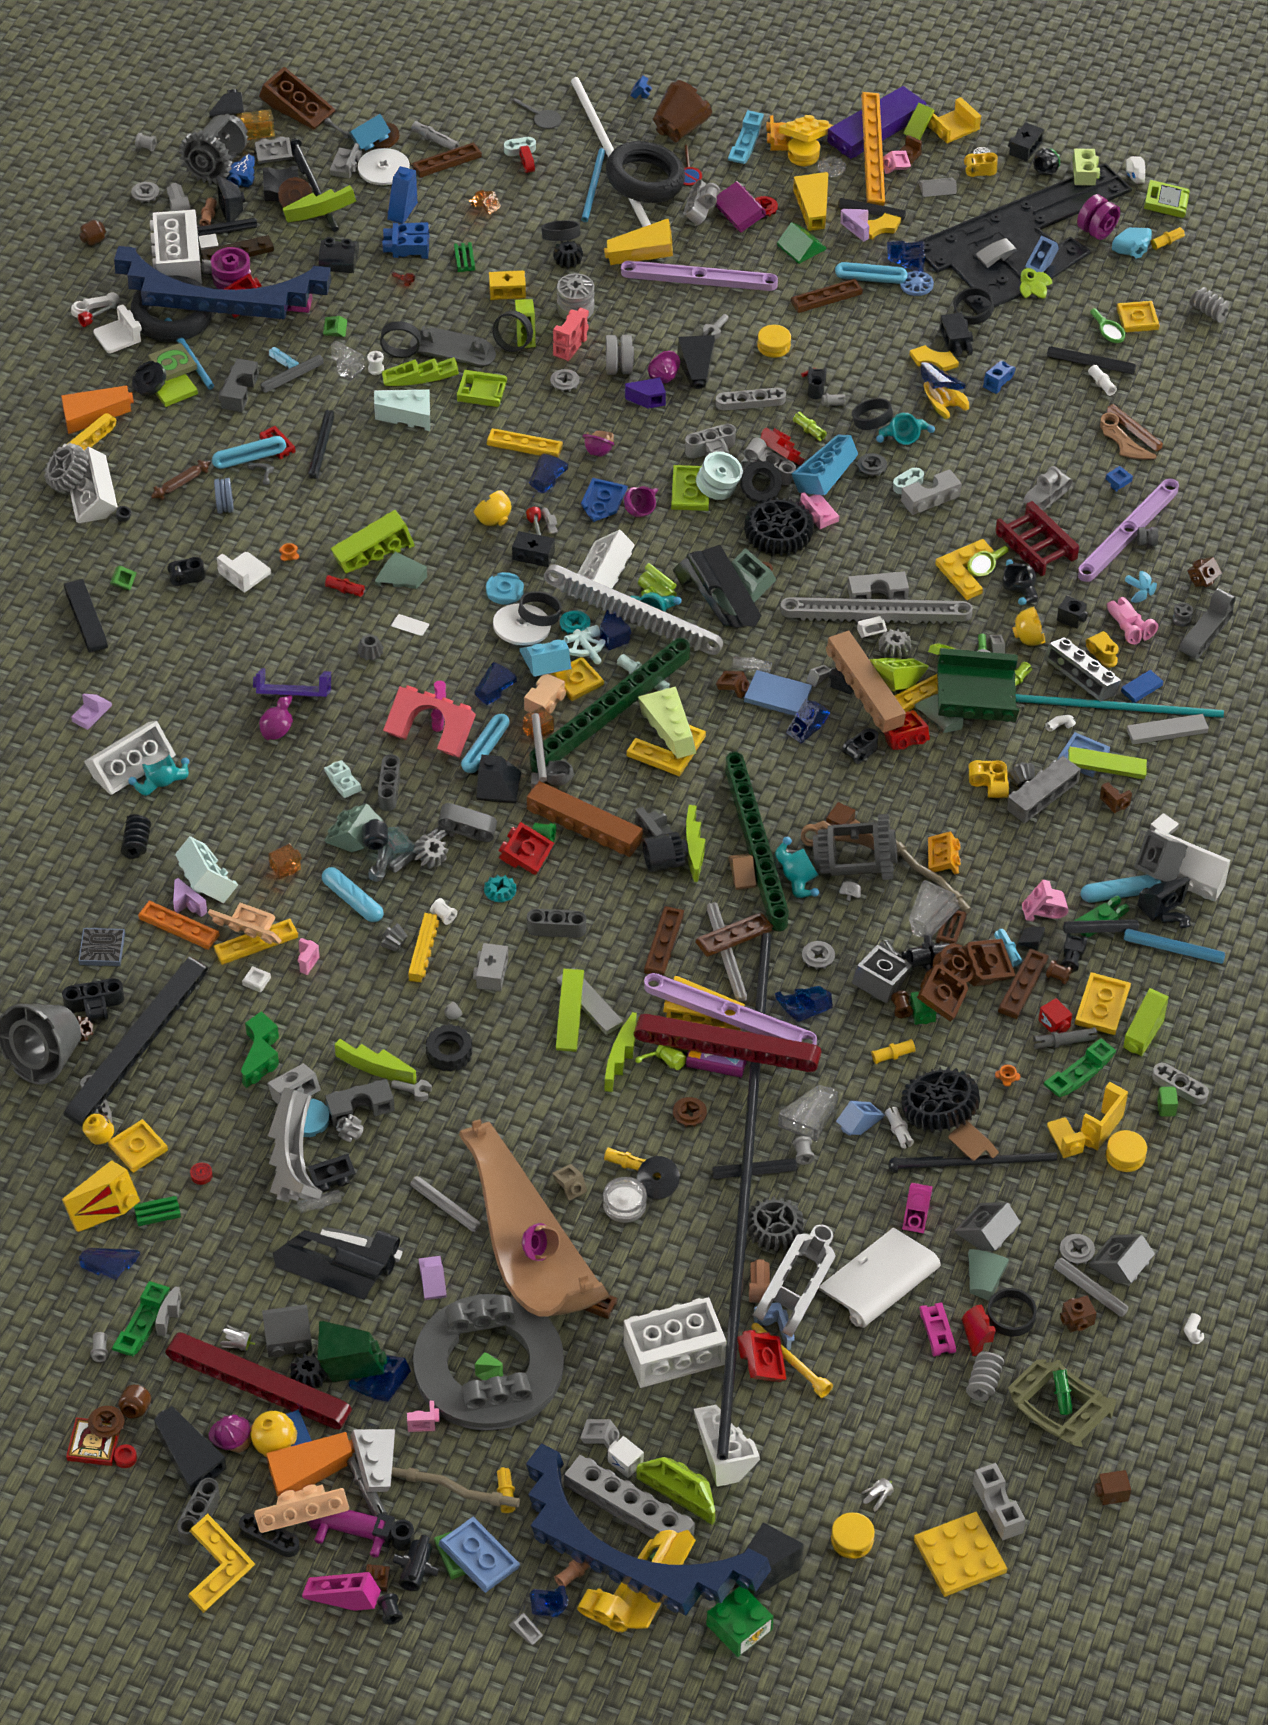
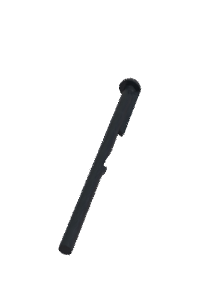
[290,138,339,232]
[888,1152,1057,1173]

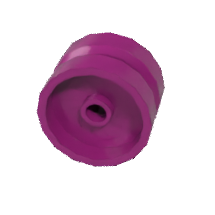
[1077,194,1121,240]
[211,247,251,289]

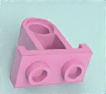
[1022,880,1068,922]

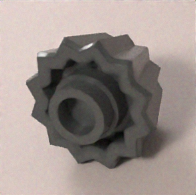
[357,634,384,660]
[1008,762,1035,787]
[381,923,408,952]

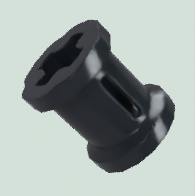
[377,1593,403,1625]

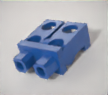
[382,222,430,259]

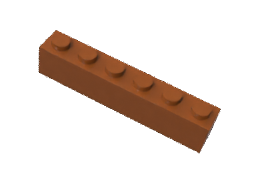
[527,781,643,857]

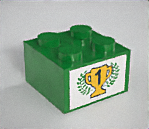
[706,1586,774,1657]

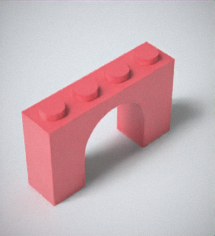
[383,685,476,758]

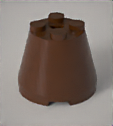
[653,80,712,142]

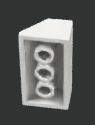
[70,447,117,523]
[571,530,634,597]
[84,721,176,795]
[1155,829,1230,902]

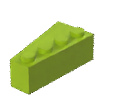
[331,510,415,574]

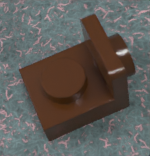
[899,135,922,165]
[716,671,750,698]
[1100,782,1132,813]

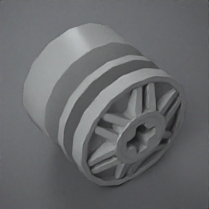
[557,273,595,319]

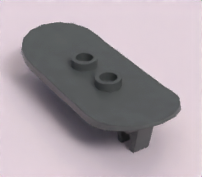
[410,326,496,367]

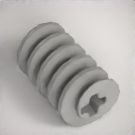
[1190,287,1229,322]
[966,1351,1004,1402]

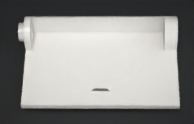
[819,1228,941,1328]

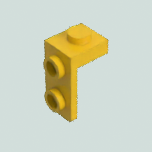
[1047,1117,1086,1158]

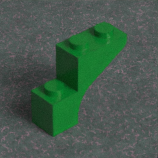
[241,1011,279,1088]

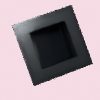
[1018,927,1046,951]

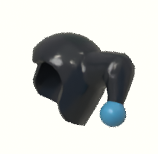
[1002,559,1038,606]

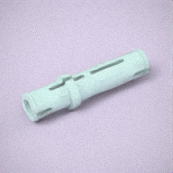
[617,654,670,691]

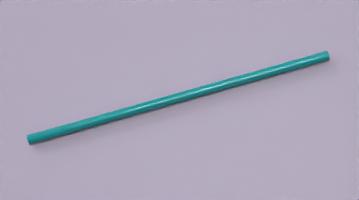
[1016,694,1224,718]

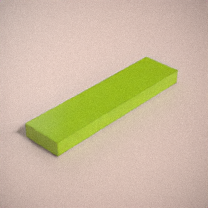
[1068,746,1147,779]

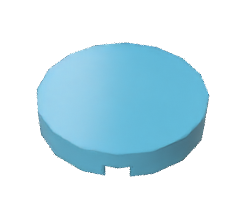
[486,572,524,605]
[303,1098,330,1137]

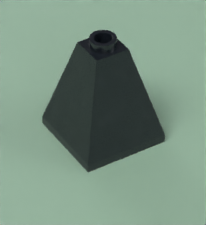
[677,335,715,389]

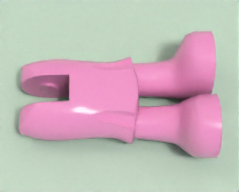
[1106,597,1158,645]

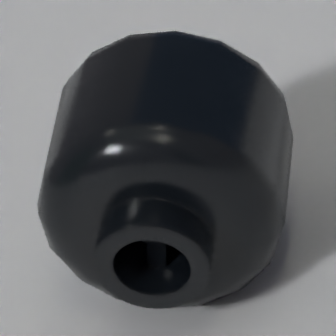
[362,819,389,850]

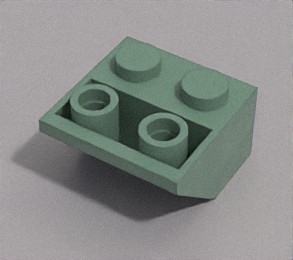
[324,804,382,852]

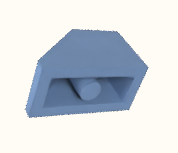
[1025,235,1059,272]
[836,1101,885,1135]

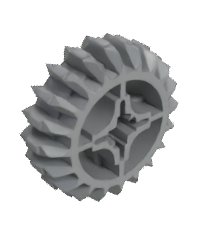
[44,443,89,493]

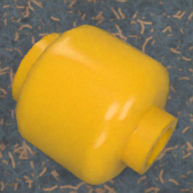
[82,1113,114,1145]

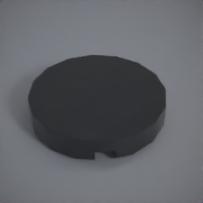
[132,361,166,396]

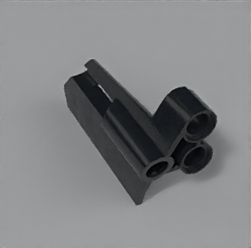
[673,545,762,628]
[273,1230,400,1300]

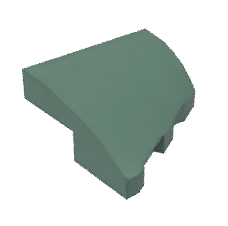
[375,552,427,589]
[914,694,963,733]
[968,1249,1009,1301]

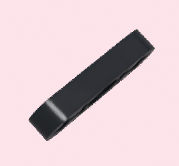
[239,1513,300,1557]

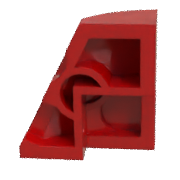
[962,1305,995,1356]

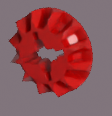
[754,196,778,217]

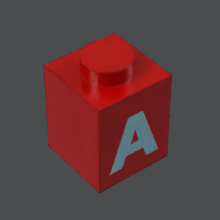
[1038,998,1072,1033]

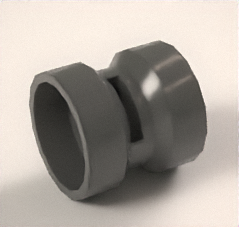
[1137,527,1158,546]

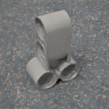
[740,438,796,485]

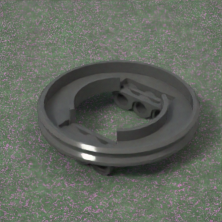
[413,1294,564,1430]

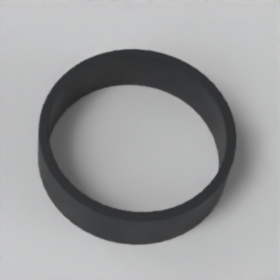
[541,220,581,241]
[953,287,994,325]
[492,311,533,352]
[380,321,421,358]
[852,398,893,430]
[518,591,562,626]
[987,1288,1037,1337]

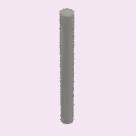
[532,713,547,782]

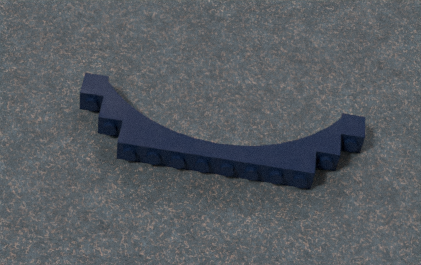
[114,246,331,319]
[526,1443,771,1616]

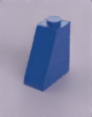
[387,166,418,224]

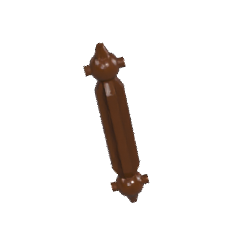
[151,459,211,500]

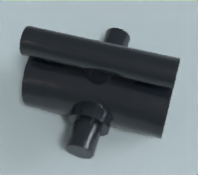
[902,934,949,973]
[392,1535,439,1591]

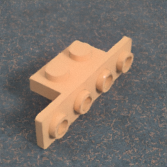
[208,903,282,944]
[254,1484,349,1533]

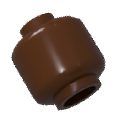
[79,220,106,246]
[118,1384,151,1418]

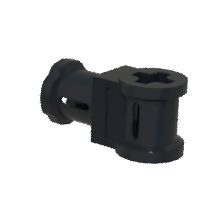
[1061,933,1088,973]

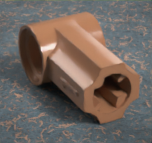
[749,1260,770,1303]

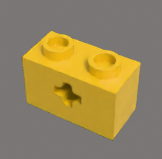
[489,271,526,300]

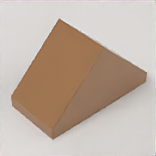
[728,854,756,890]

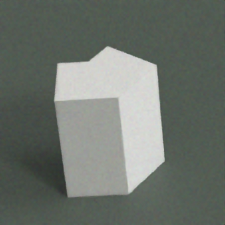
[857,616,887,638]

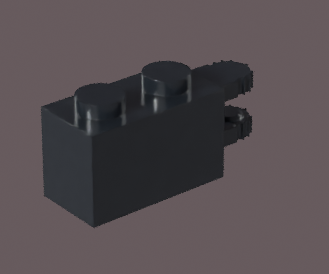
[939,312,973,357]

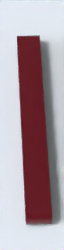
[633,1014,822,1072]
[165,1332,352,1430]

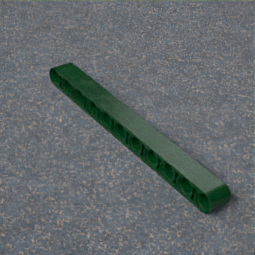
[529,638,690,773]
[725,752,789,932]

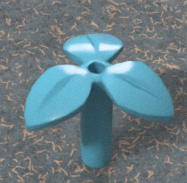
[1125,571,1157,603]

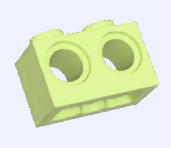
[1072,149,1100,185]

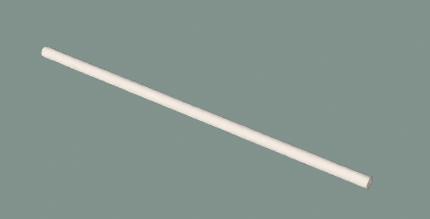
[571,77,662,259]

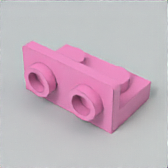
[799,492,839,529]

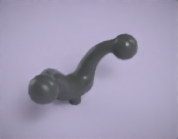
[248,463,274,485]

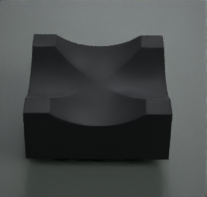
[263,166,298,201]

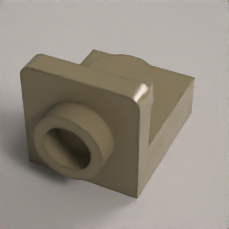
[552,1164,587,1200]

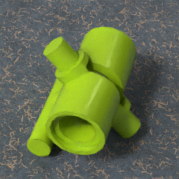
[638,563,677,597]

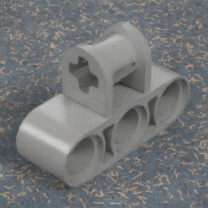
[683,180,720,226]
[685,424,736,458]
[1024,466,1073,510]

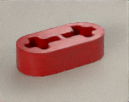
[519,145,535,173]

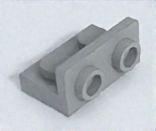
[255,137,293,164]
[330,143,361,179]

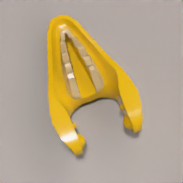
[924,381,969,419]

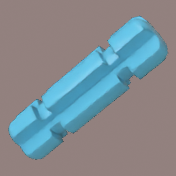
[269,347,299,369]

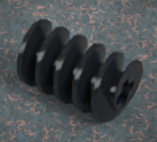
[121,814,151,859]

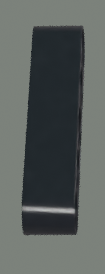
[64,578,108,653]

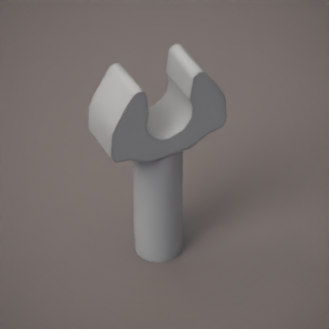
[703,314,729,339]
[541,508,558,534]
[391,1079,432,1102]

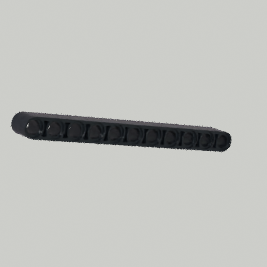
[64,956,208,1127]

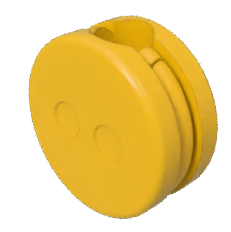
[788,138,820,166]
[757,325,791,358]
[1106,1130,1147,1172]
[831,1512,875,1559]

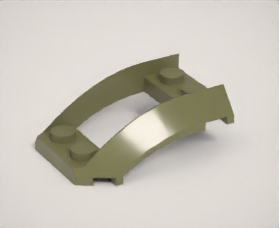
[1008,1359,1116,1447]

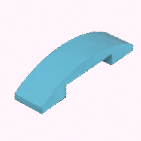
[728,110,764,164]

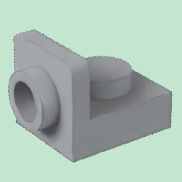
[580,1419,619,1449]

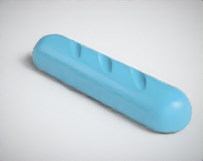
[835,262,908,284]
[212,436,286,469]
[461,714,510,773]
[322,867,384,922]
[1080,875,1161,903]

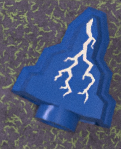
[225,154,255,187]

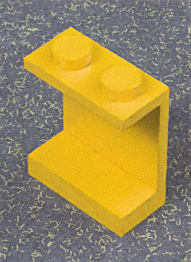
[928,97,981,144]
[1081,1082,1128,1151]

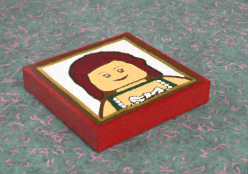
[66,1417,121,1466]

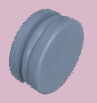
[214,478,234,514]

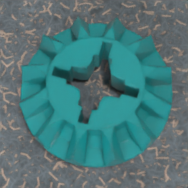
[560,610,590,635]
[484,874,516,902]

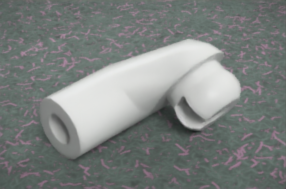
[1045,715,1076,732]
[1184,1313,1204,1344]

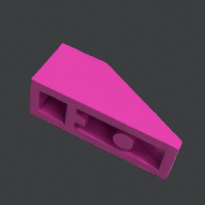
[302,1572,381,1611]

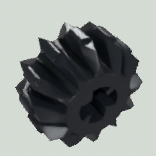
[553,240,583,269]
[290,1352,328,1388]

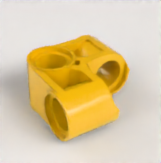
[968,760,1009,798]

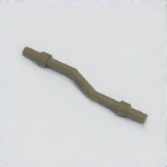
[896,840,971,914]
[391,1467,520,1507]

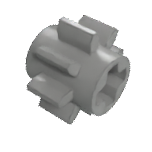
[336,1114,363,1142]

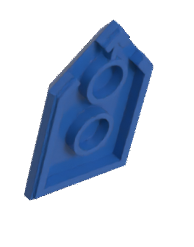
[581,478,628,522]

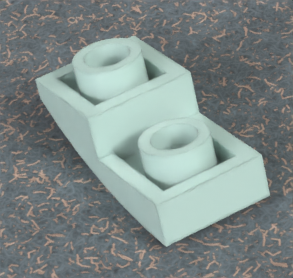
[324,760,362,798]

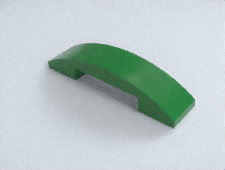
[1043,1038,1116,1097]
[112,1281,170,1357]

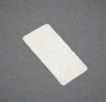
[391,614,429,636]

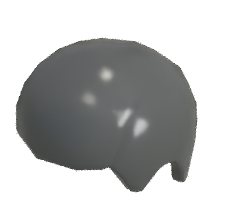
[546,760,573,787]

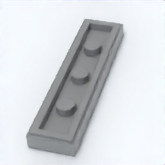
[1127,714,1209,745]
[557,968,623,1035]

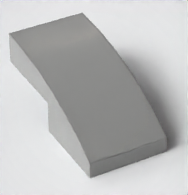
[976,239,1017,268]
[155,1287,181,1336]

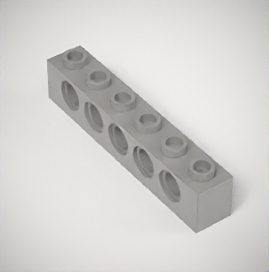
[564,1455,695,1539]

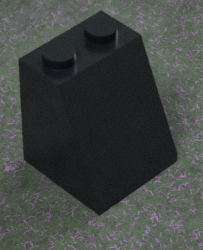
[734,1522,804,1597]

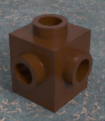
[1187,557,1222,587]
[1060,1295,1097,1333]

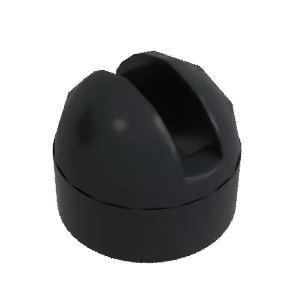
[116,506,132,522]

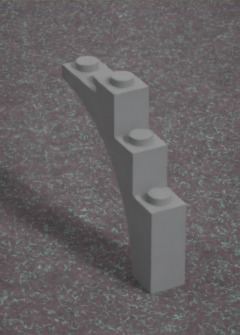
[268,1087,322,1203]

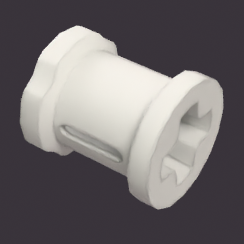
[367,351,384,375]
[430,898,457,925]

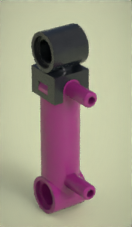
[306,1510,415,1558]

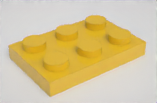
[778,115,834,143]
[1075,972,1131,1035]

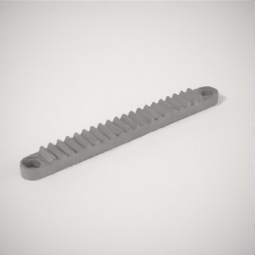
[544,565,723,655]
[780,597,973,624]

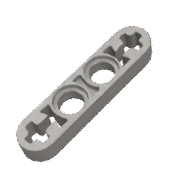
[716,388,786,410]

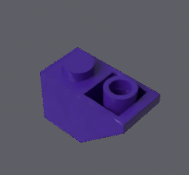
[625,378,666,409]

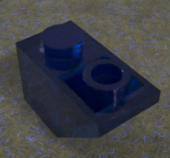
[600,610,631,650]
[785,699,830,743]

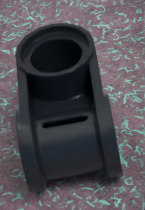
[808,366,827,399]
[167,557,206,586]
[842,728,878,764]

